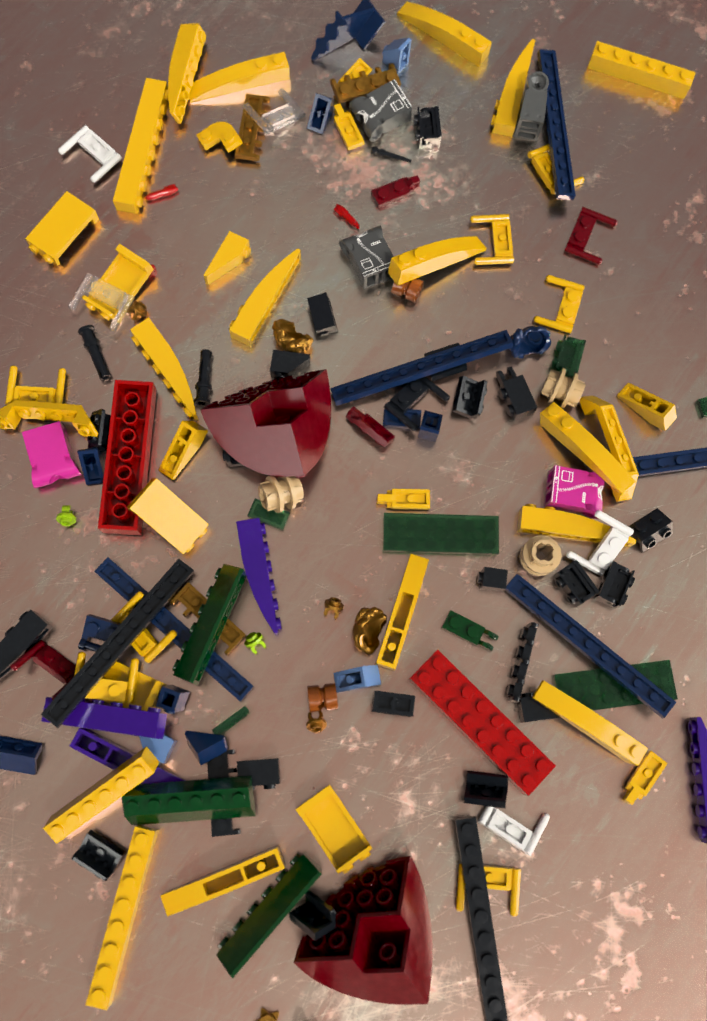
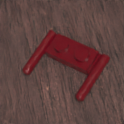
[564,207,618,265]
[10,640,76,701]

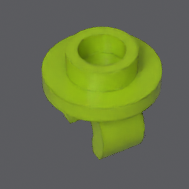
[56,505,76,526]
[244,632,266,654]

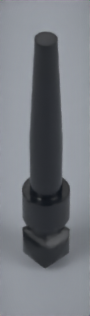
[371,146,411,163]

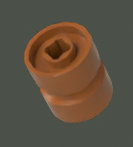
[391,278,424,303]
[307,683,338,712]

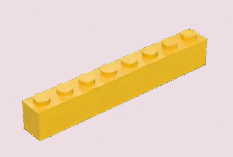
[113,78,168,214]
[85,825,159,1010]

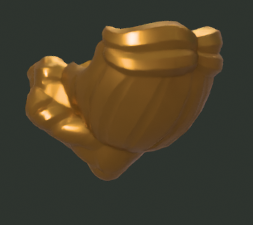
[272,319,314,353]
[352,607,387,654]

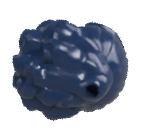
[510,326,551,359]

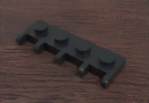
[506,622,539,703]
[207,749,241,837]

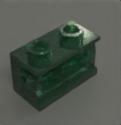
[551,335,586,378]

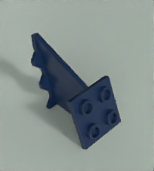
[311,0,385,61]

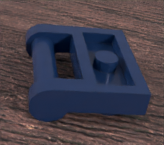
[78,614,121,652]

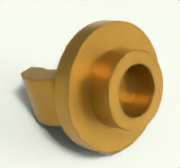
[127,301,147,321]
[324,597,344,619]
[306,711,327,733]

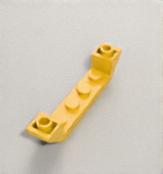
[579,396,639,502]
[0,400,98,437]

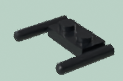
[384,377,450,432]

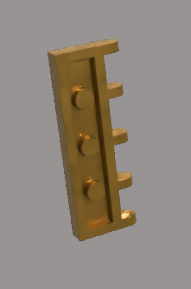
[330,63,401,104]
[235,93,270,161]
[170,582,246,655]

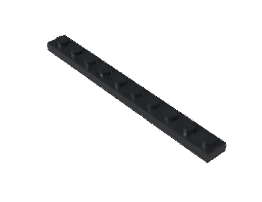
[41,559,194,728]
[455,816,508,1021]

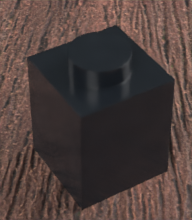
[477,567,508,592]

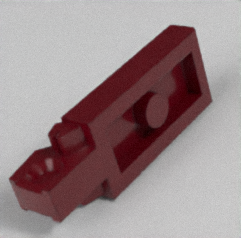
[371,175,421,208]
[345,406,395,448]

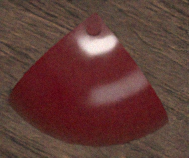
[200,369,331,478]
[293,856,433,1005]

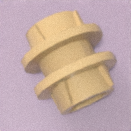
[541,368,586,409]
[258,476,304,513]
[519,535,562,576]

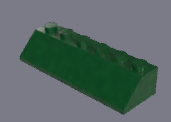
[172,564,247,686]
[122,776,256,825]
[216,852,322,978]

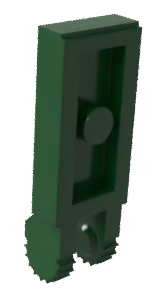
[442,610,499,651]

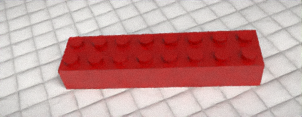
[98,380,157,535]
[408,650,556,796]

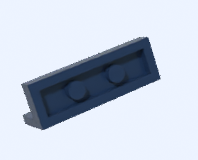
[0,736,42,775]

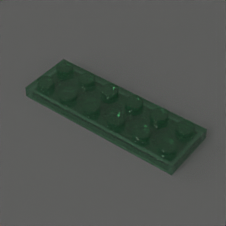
[383,513,499,555]
[553,660,678,710]

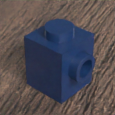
[156,685,190,714]

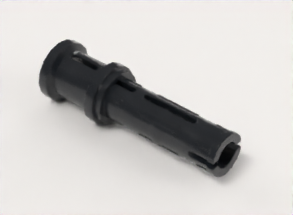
[78,325,111,381]
[194,349,212,407]

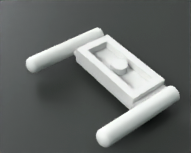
[58,125,122,183]
[566,510,634,576]
[478,806,550,856]

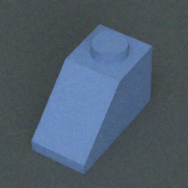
[382,38,411,74]
[333,665,381,693]
[139,734,177,765]

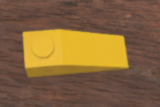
[204,231,251,285]
[617,382,677,431]
[158,420,208,480]

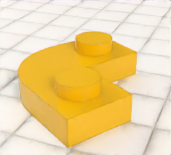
[196,122,243,153]

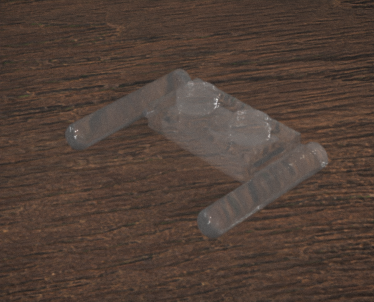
[243,88,306,134]
[68,273,135,332]

